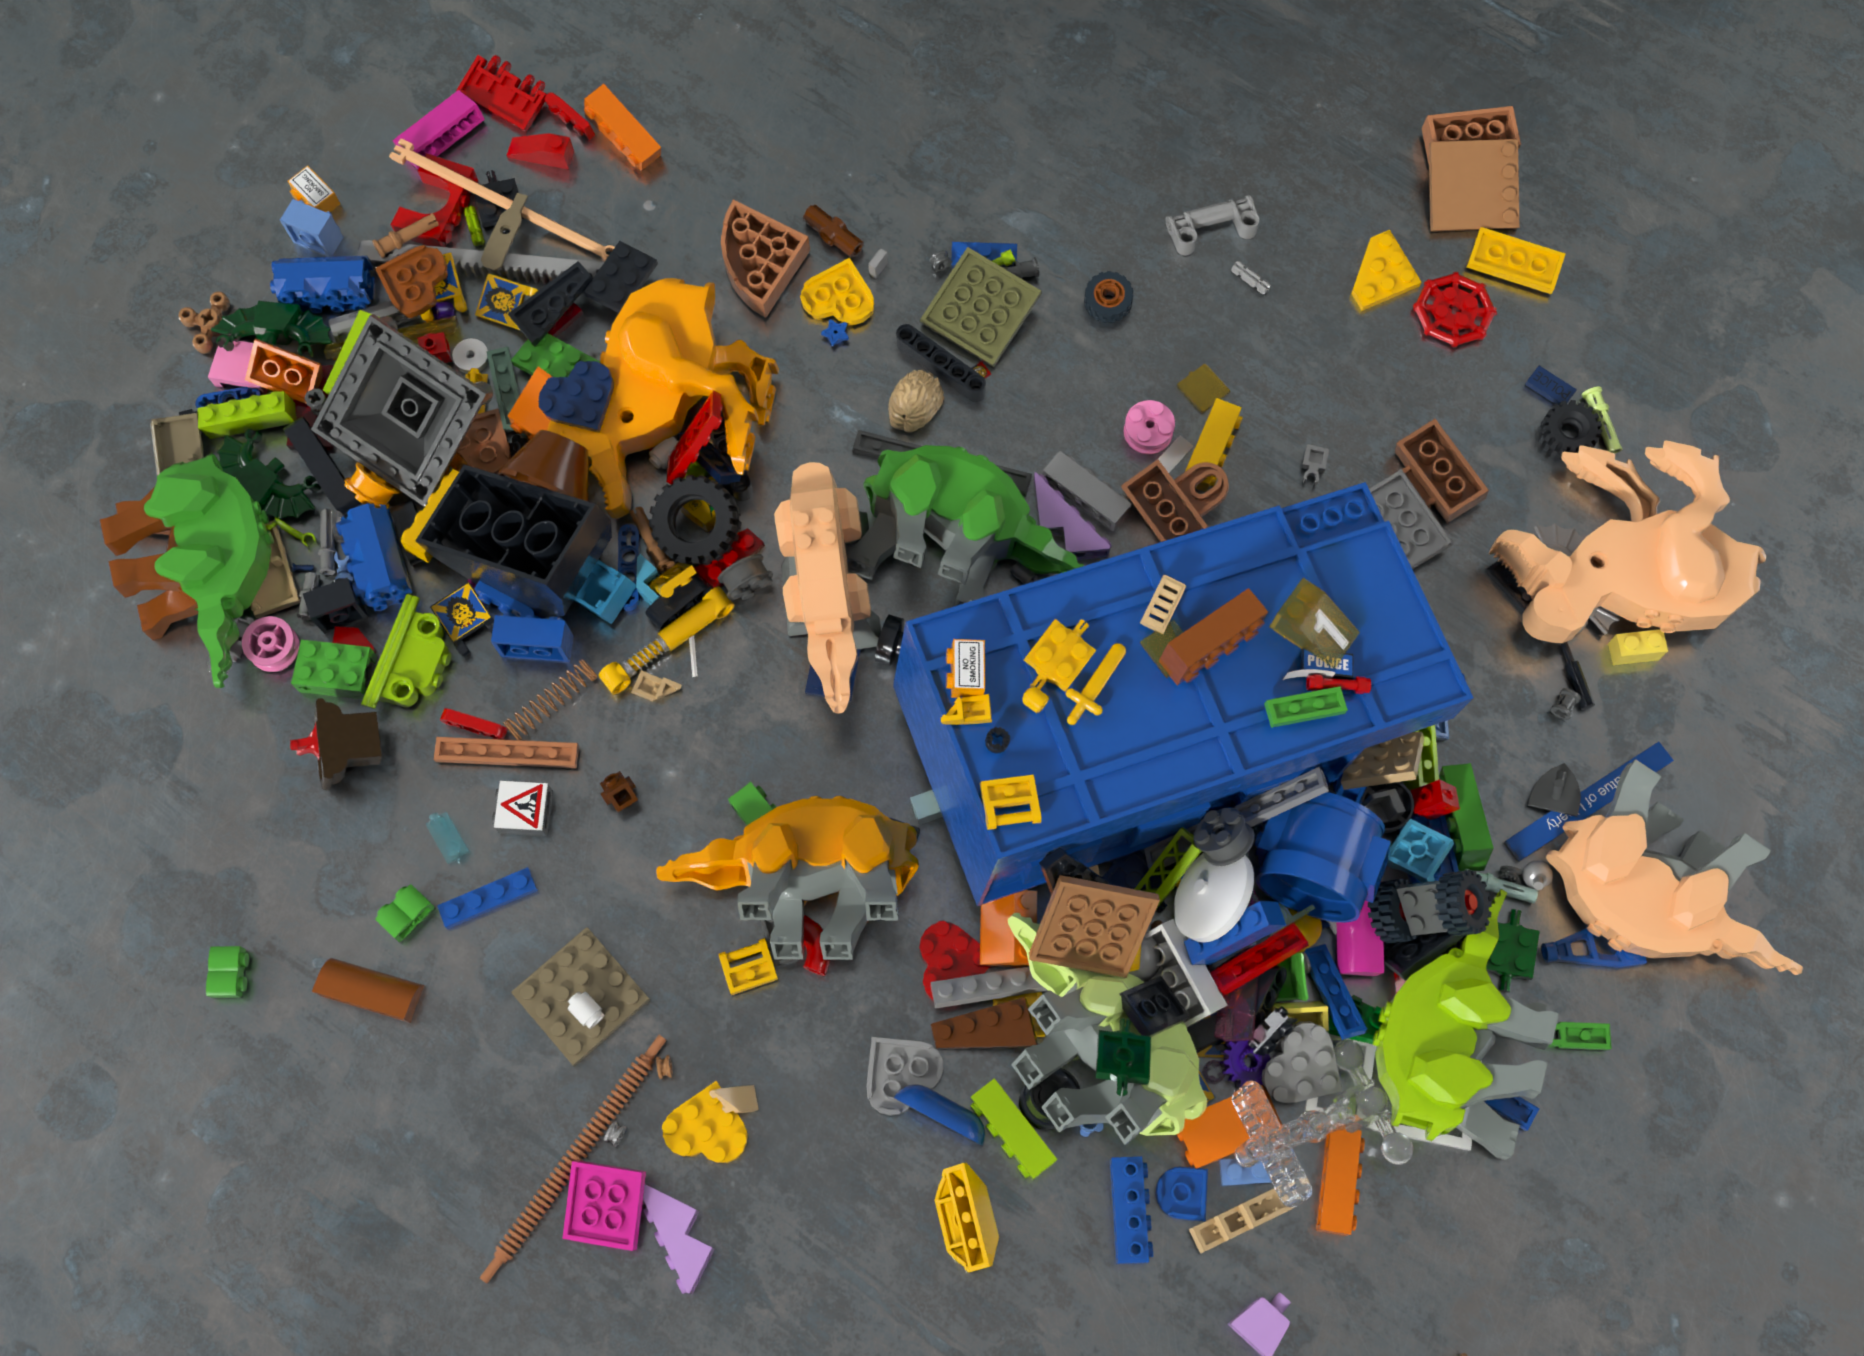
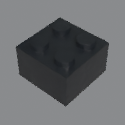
[303,577,368,634]

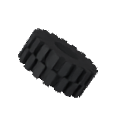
[1539,400,1602,460]

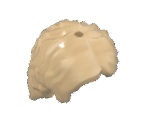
[888,370,945,433]

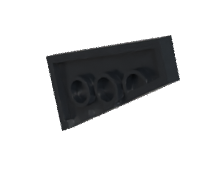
[508,261,593,347]

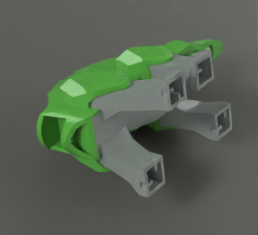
[847,445,1084,606]

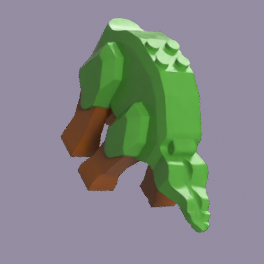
[100,454,274,688]

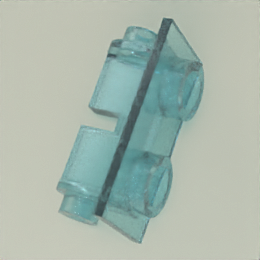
[425,812,469,864]

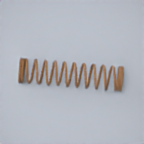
[503,659,598,740]

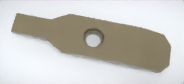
[481,193,528,271]

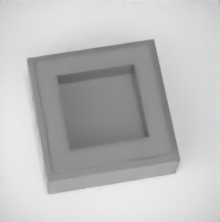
[868,249,888,279]

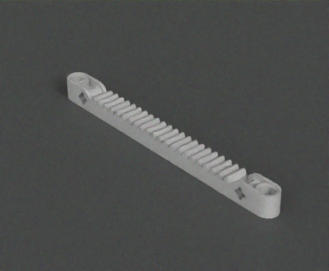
[357,240,604,288]

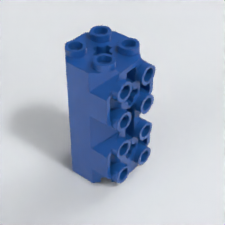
[270,255,375,313]
[336,503,413,611]

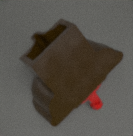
[290,698,382,791]

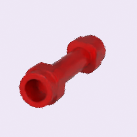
[1306,674,1371,694]

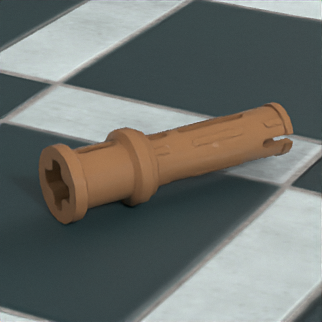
[372,213,439,258]
[629,507,675,573]

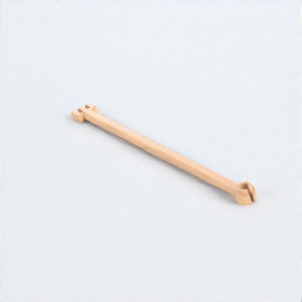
[389,139,615,262]

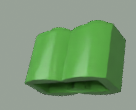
[375,884,435,942]
[206,946,249,998]

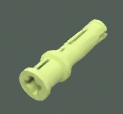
[1582,386,1623,454]

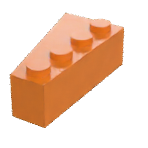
[584,84,661,171]

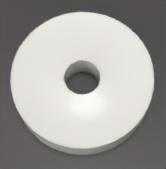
[452,338,489,374]

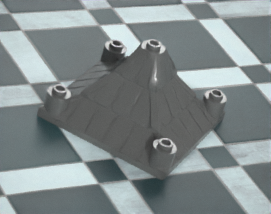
[311,314,493,507]

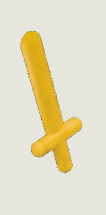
[1066,643,1126,725]

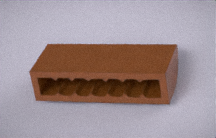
[312,958,424,1023]

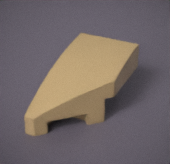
[631,670,682,701]
[709,1085,759,1113]

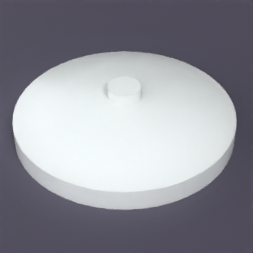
[1174,853,1254,942]

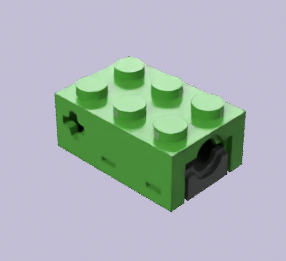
[291,639,378,699]

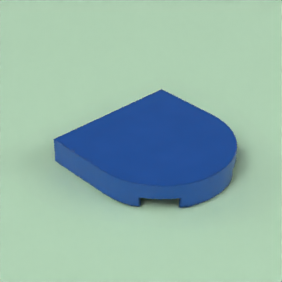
[1155,1167,1208,1222]

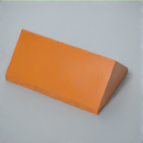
[245,339,323,404]

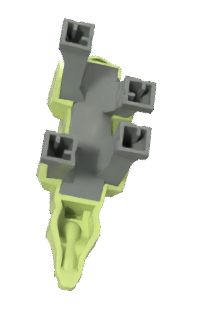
[1008,913,1207,1145]

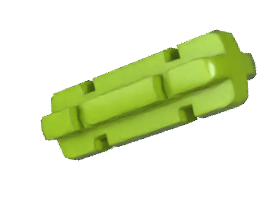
[464,206,485,247]

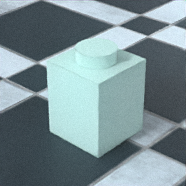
[910,790,943,825]

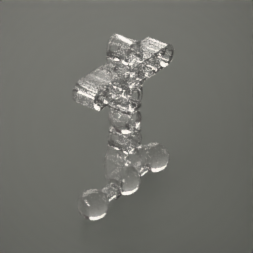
[1232,1040,1414,1208]

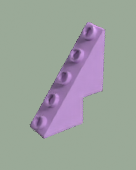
[1033,473,1112,560]
[643,1184,715,1295]

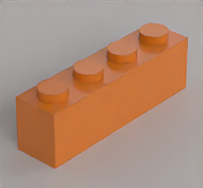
[1316,1126,1365,1236]

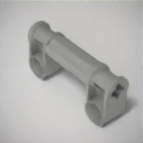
[1166,195,1260,256]

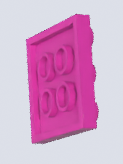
[562,1160,646,1251]

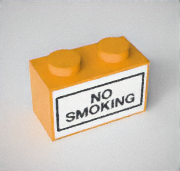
[288,166,340,212]
[946,639,985,698]

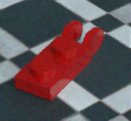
[544,92,595,140]

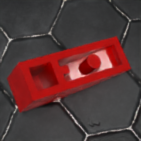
[506,133,574,170]

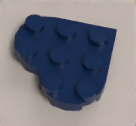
[538,361,614,433]

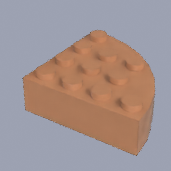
[721,200,810,318]

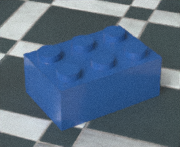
[491,613,574,662]

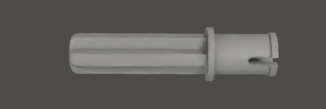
[318,509,337,576]

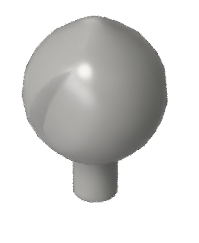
[1522,860,1553,890]

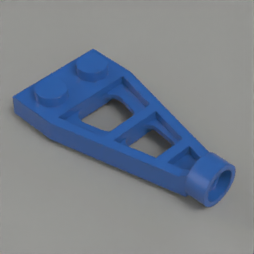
[1541,928,1647,968]

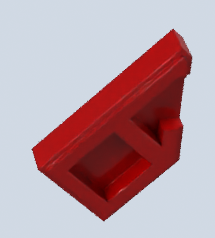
[332,626,376,654]

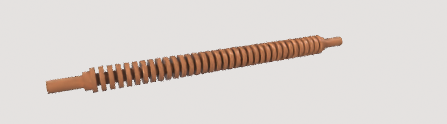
[479,1035,667,1284]

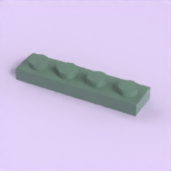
[486,346,520,433]

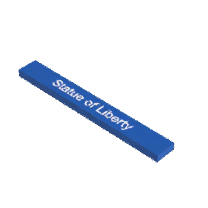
[1504,742,1674,862]

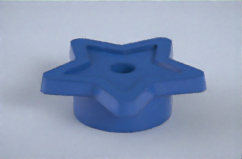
[821,319,849,346]

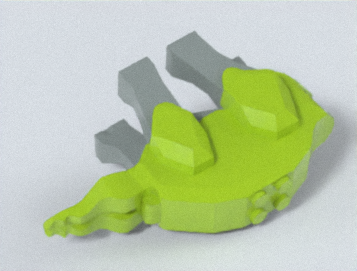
[1372,889,1559,1160]

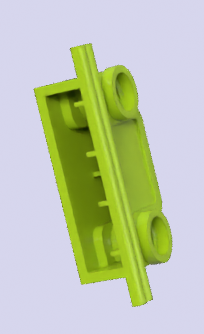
[361,594,452,709]

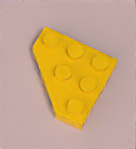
[1351,230,1421,311]

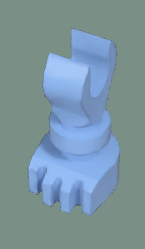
[334,552,355,584]

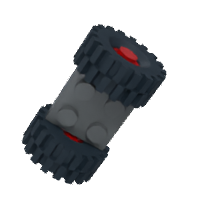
[1368,870,1492,943]

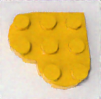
[800,258,874,327]
[662,1081,748,1163]

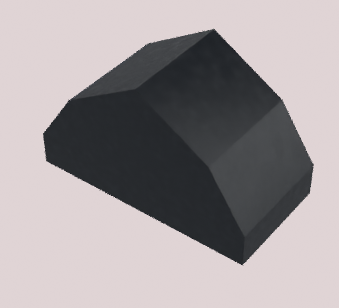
[415,464,612,619]

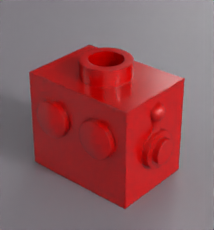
[1411,779,1460,820]

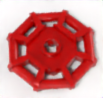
[1413,272,1497,348]

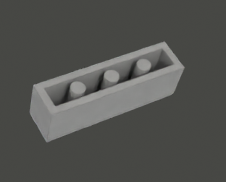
[1042,451,1132,532]

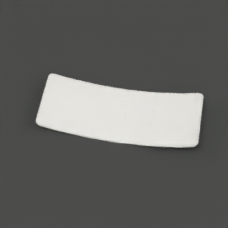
[1283,669,1335,680]

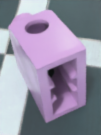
[1228,1292,1291,1356]

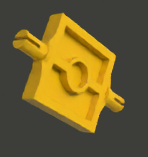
[1024,619,1096,691]

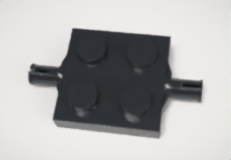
[474,170,524,234]

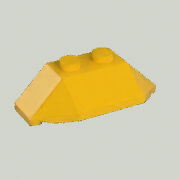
[935,1162,999,1273]

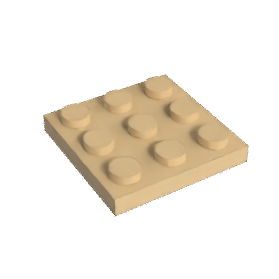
[1341,731,1424,790]

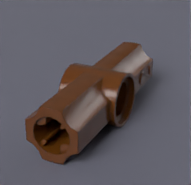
[803,205,864,258]

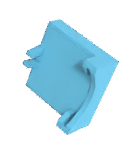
[1387,819,1454,883]

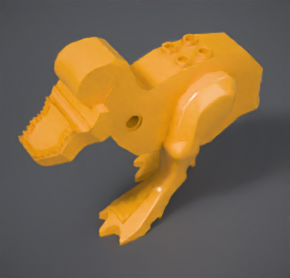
[547,278,779,519]

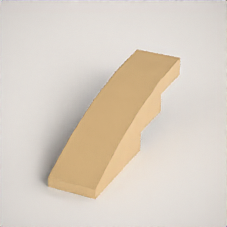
[1189,1184,1295,1254]

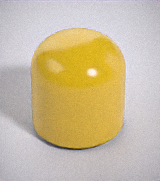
[1022,687,1049,713]

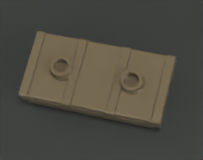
[151,413,204,476]

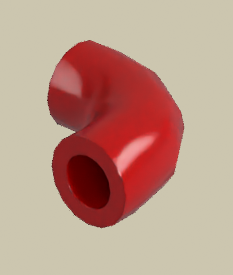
[803,915,830,976]

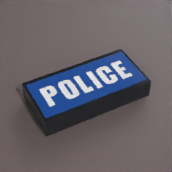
[1300,648,1353,680]

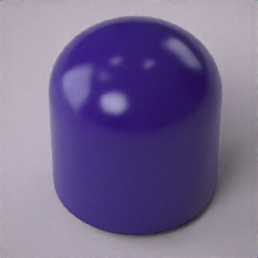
[432,301,455,320]

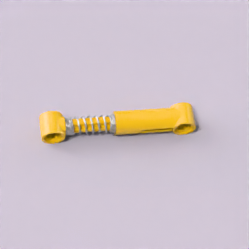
[598,587,734,695]

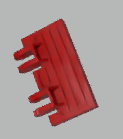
[456,55,546,133]

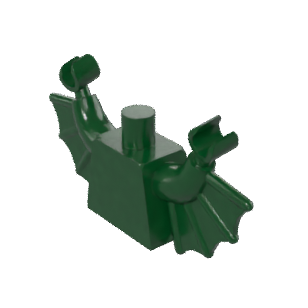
[211,301,332,357]
[217,429,321,519]

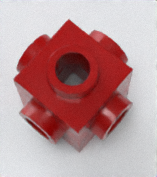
[417,332,452,363]

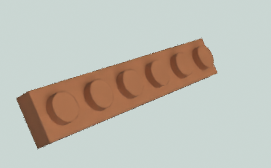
[433,737,579,768]

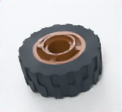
[1084,271,1134,323]

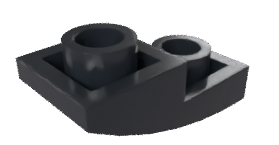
[1187,1011,1239,1053]

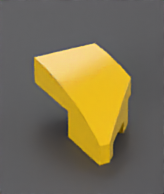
[941,694,992,725]

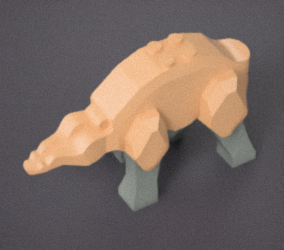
[774,462,881,714]
[1546,760,1803,975]

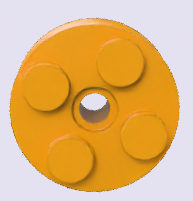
[345,462,400,508]

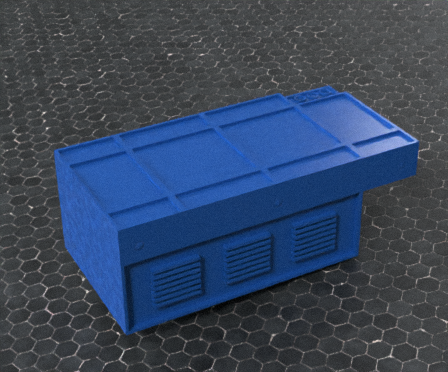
[893,482,1474,906]

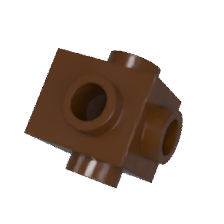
[599,771,638,812]

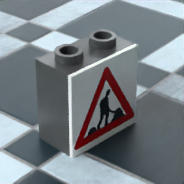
[492,781,553,836]

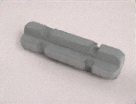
[1231,261,1271,294]

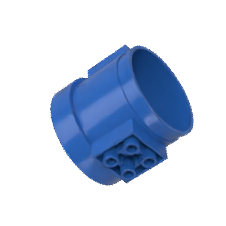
[1255,792,1391,923]

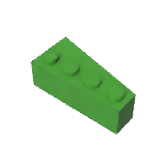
[1439,763,1494,871]

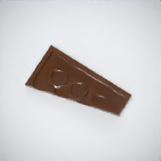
[931,997,1038,1049]

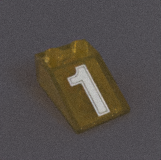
[1269,578,1360,669]

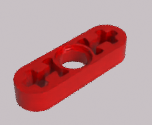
[440,708,508,740]

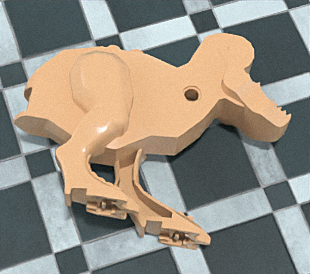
[1489,441,1766,643]

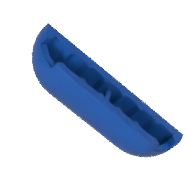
[894,1084,985,1146]

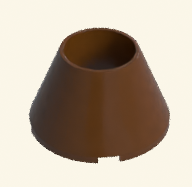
[498,430,588,501]

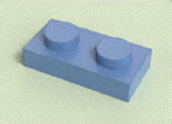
[1219,1156,1274,1186]

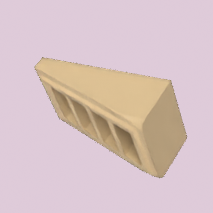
[1140,575,1186,634]

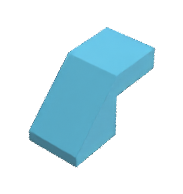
[636,554,660,605]

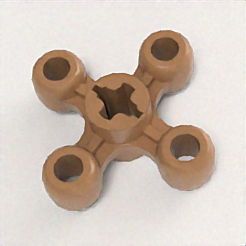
[178,292,230,354]

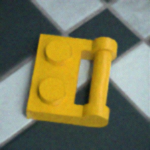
[648,562,696,598]
[980,774,1041,830]
[718,938,778,995]

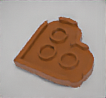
[375,245,448,318]

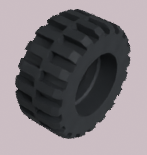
[649,475,742,566]

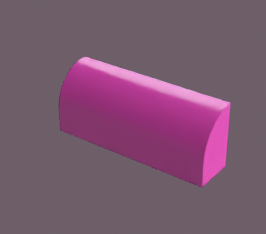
[392,90,485,169]
[1336,901,1384,976]

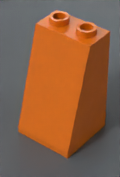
[1177,1085,1286,1169]

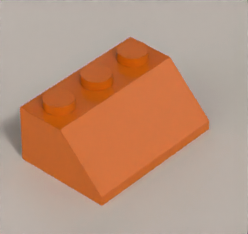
[980,890,1037,968]

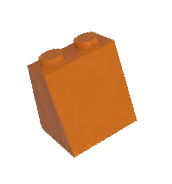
[508,366,553,440]

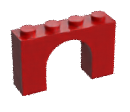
[390,153,478,247]

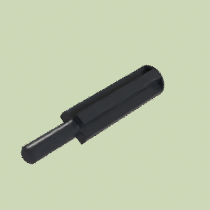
[1561,642,1595,710]

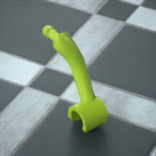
[266,518,317,547]

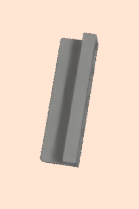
[328,301,421,344]

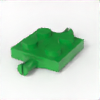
[1486,909,1540,993]

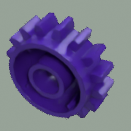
[1220,1033,1271,1089]

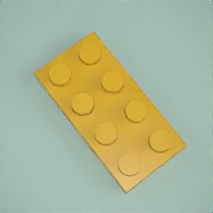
[1467,227,1566,294]

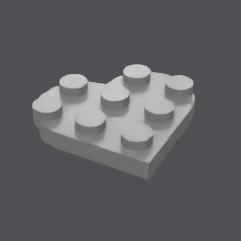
[1262,1021,1342,1103]
[866,1037,944,1116]

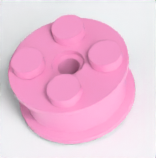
[1124,400,1175,455]
[242,616,300,672]

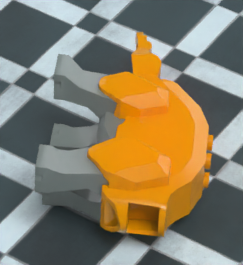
[656,796,919,960]

